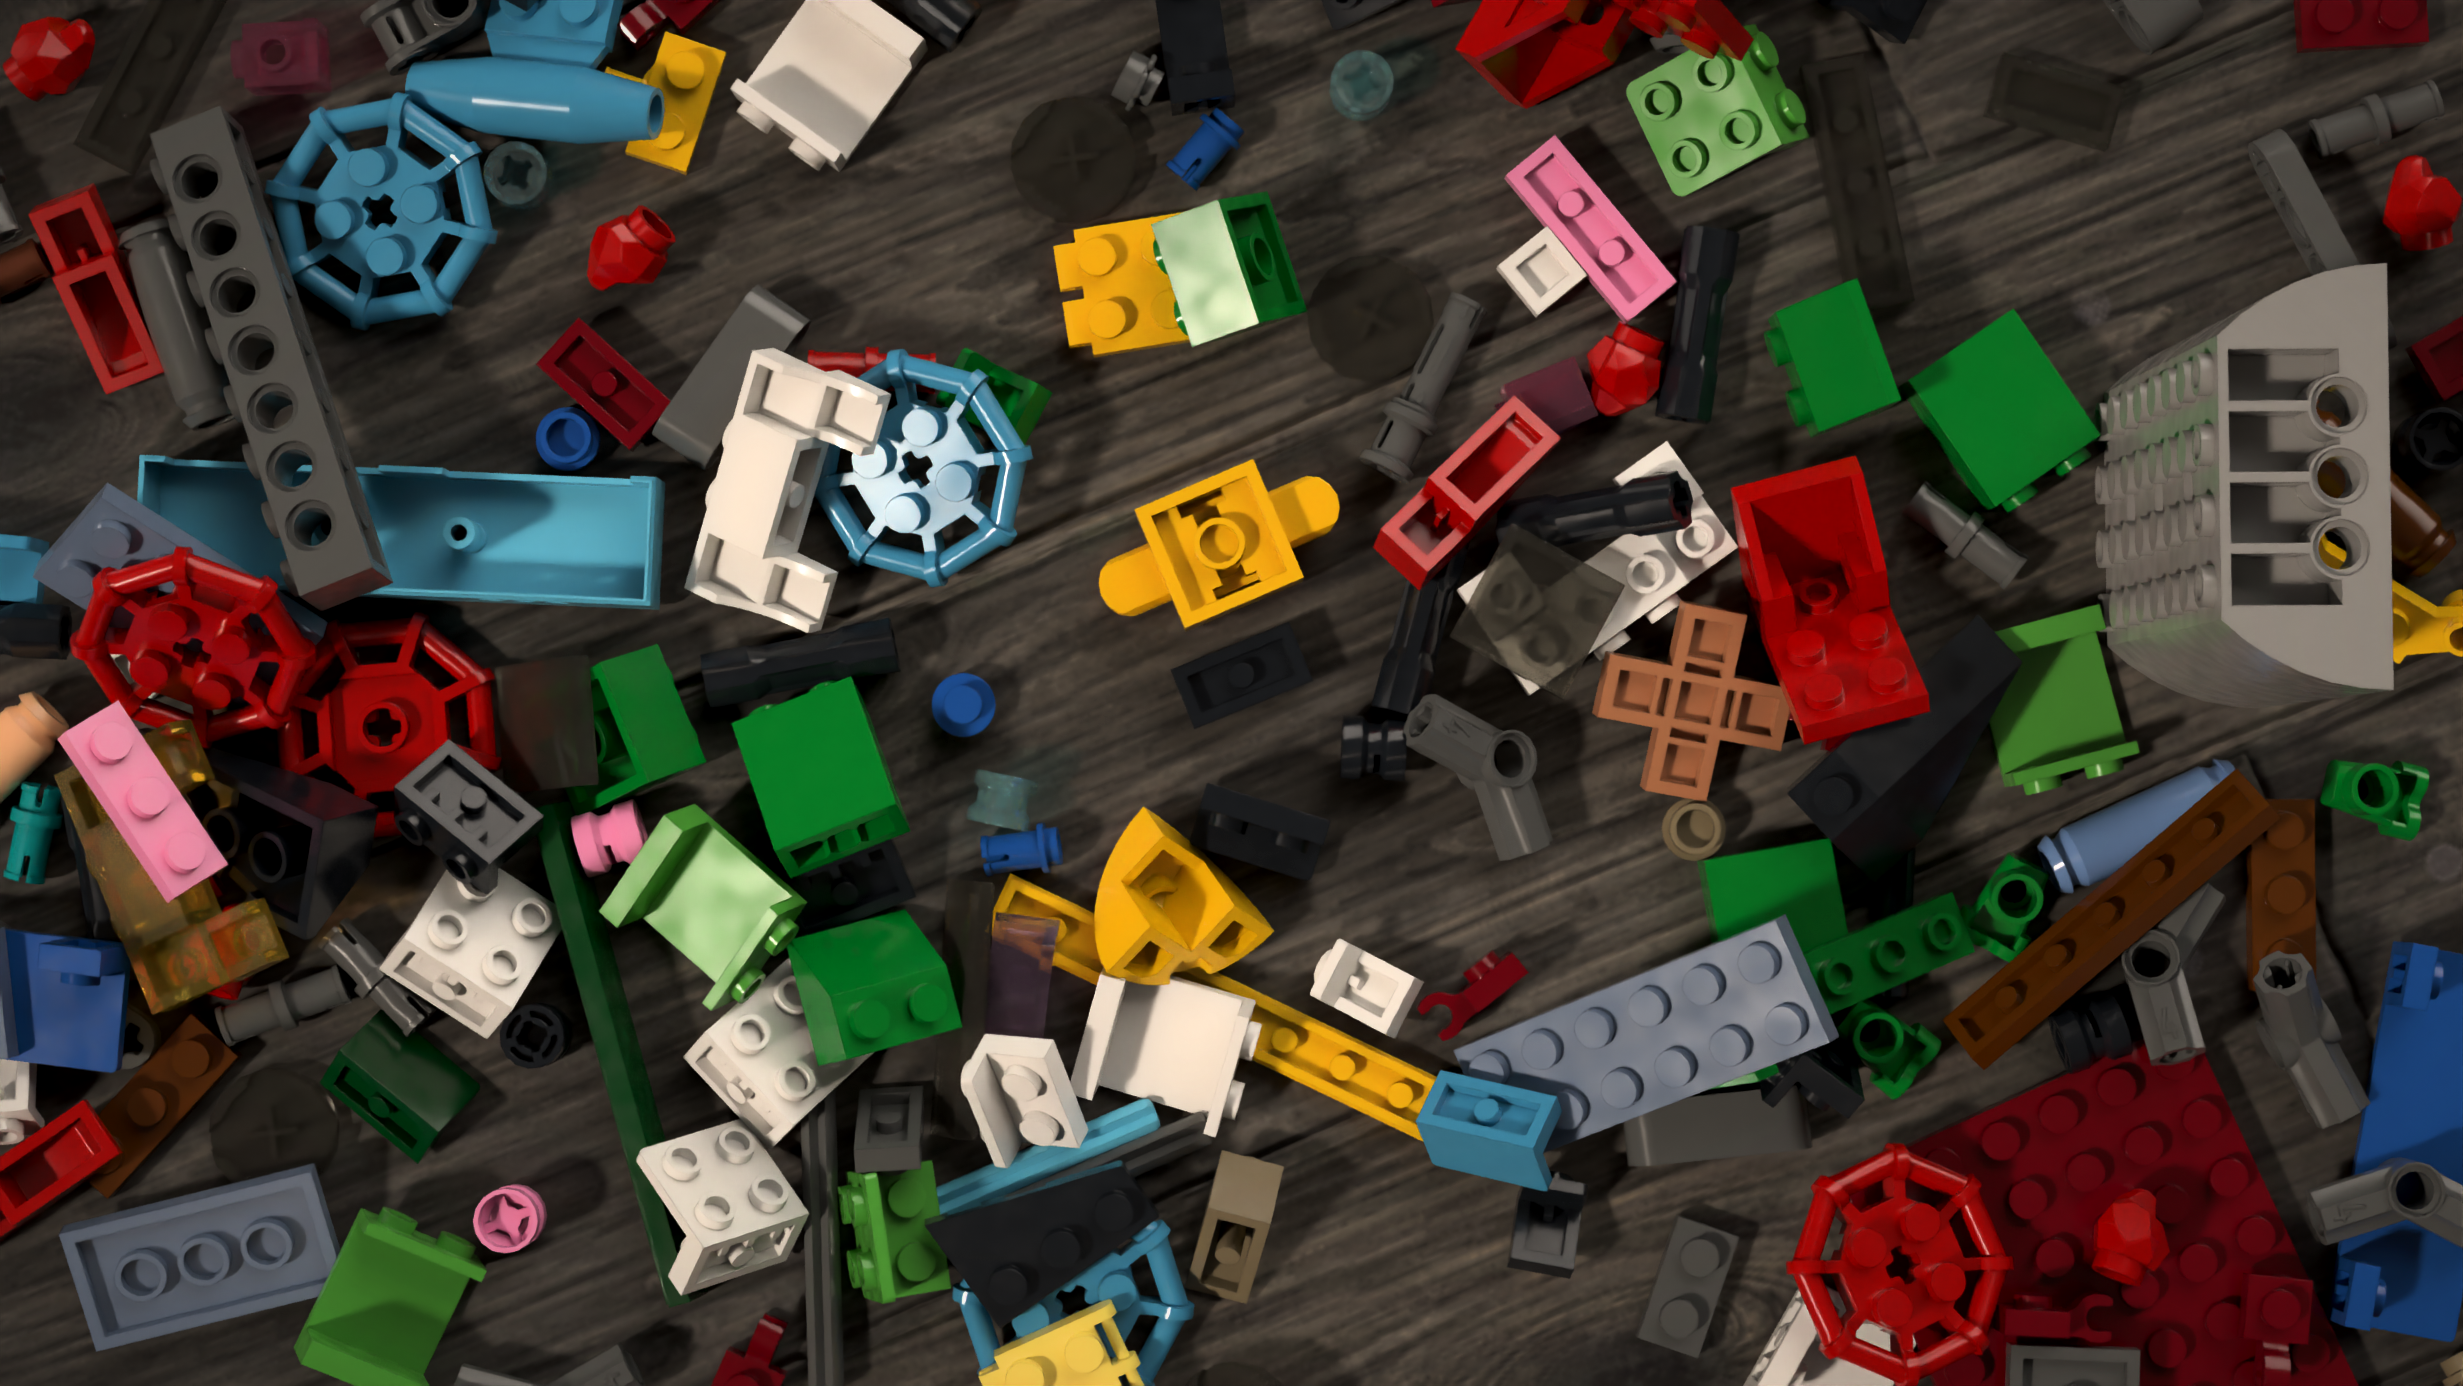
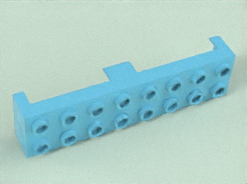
[137,455,665,610]

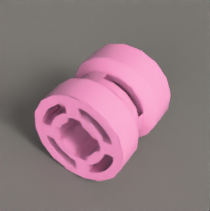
[571,799,648,878]
[473,1184,547,1253]

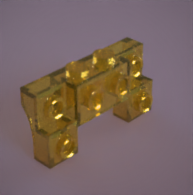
[54,719,290,1015]

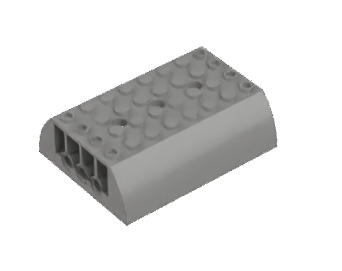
[2094,263,2394,708]

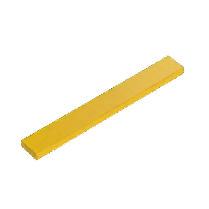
[983,873,1437,1141]

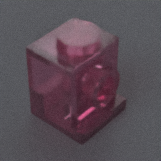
[230,18,331,96]

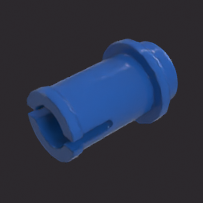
[1166,107,1245,191]
[980,822,1063,877]

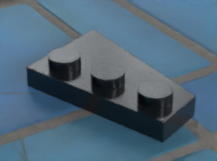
[924,1160,1159,1328]

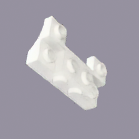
[684,348,891,633]
[1456,441,1738,696]

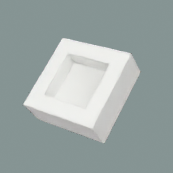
[1496,226,1587,318]

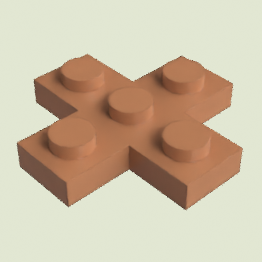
[1592,600,1790,802]

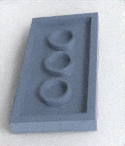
[33,482,328,707]
[59,1163,340,1352]

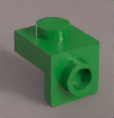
[936,348,1052,445]

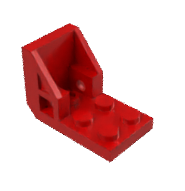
[1455,0,1754,109]
[1731,455,1930,745]

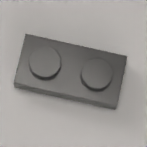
[854,1085,925,1176]
[1635,1214,1739,1358]

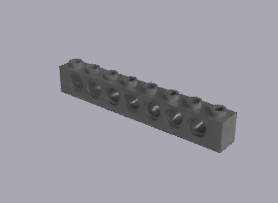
[150,106,393,611]

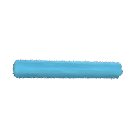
[936,1098,1160,1215]

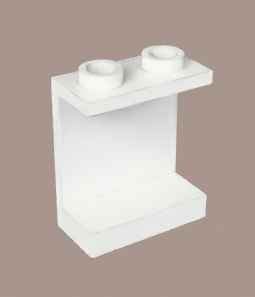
[730,0,928,172]
[1070,967,1262,1137]

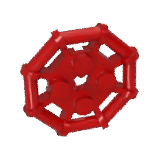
[70,546,317,749]
[277,612,502,838]
[1786,1143,2014,1386]

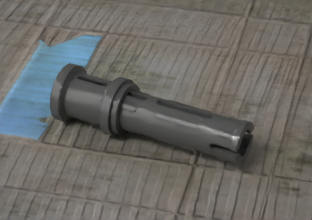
[1359,292,1487,484]

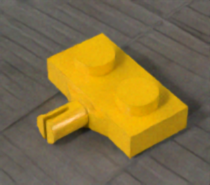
[605,31,726,175]

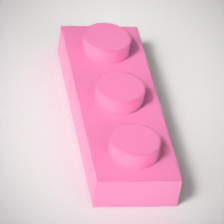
[1504,135,1677,323]
[58,700,228,903]

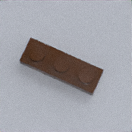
[2245,799,2317,991]
[87,1013,244,1199]

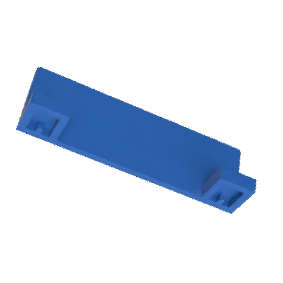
[5,928,133,1073]
[2326,941,2463,1342]

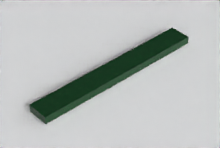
[535,801,708,1308]

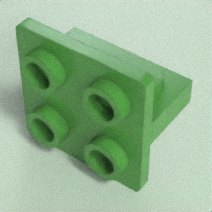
[838,1160,951,1304]

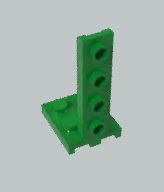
[1708,892,1975,1090]

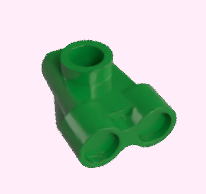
[2320,759,2429,841]
[1960,852,2050,963]
[1832,998,1942,1100]

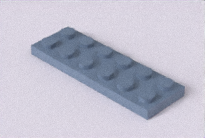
[1453,914,1839,1153]

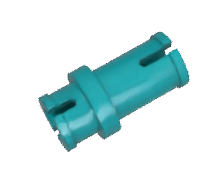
[3,782,64,884]

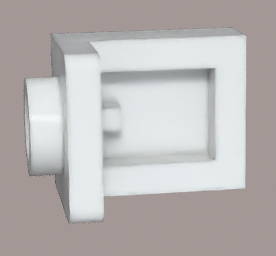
[1310,939,1424,1039]

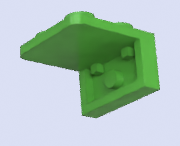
[1626,24,1810,196]

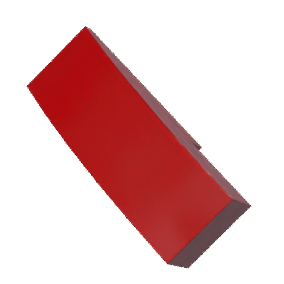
[28,183,164,395]
[1373,395,1561,591]
[0,1099,123,1242]

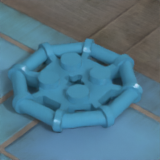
[264,92,498,331]
[814,349,1033,587]
[952,1219,1195,1386]

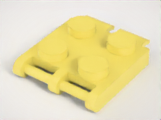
[978,1299,1144,1386]

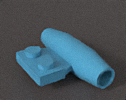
[405,0,665,144]

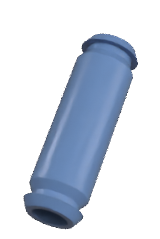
[2037,759,2235,893]

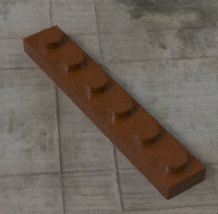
[1942,768,2281,1070]

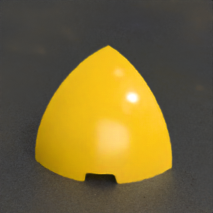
[1094,806,1274,985]

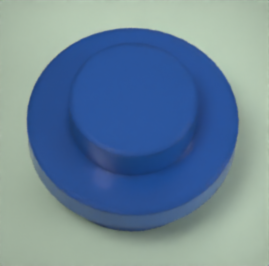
[536,407,601,471]
[932,673,996,737]

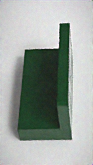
[319,1009,480,1164]

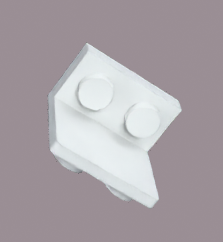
[379,868,562,1039]
[683,958,874,1150]
[636,1119,809,1296]
[1743,1286,1917,1386]

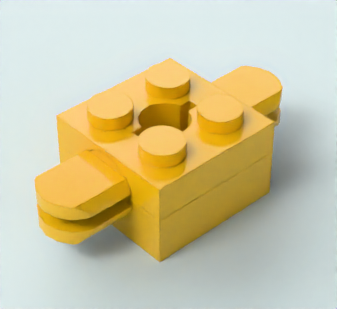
[1099,459,1340,632]

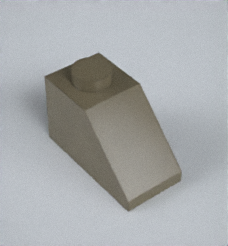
[1185,1150,1284,1304]

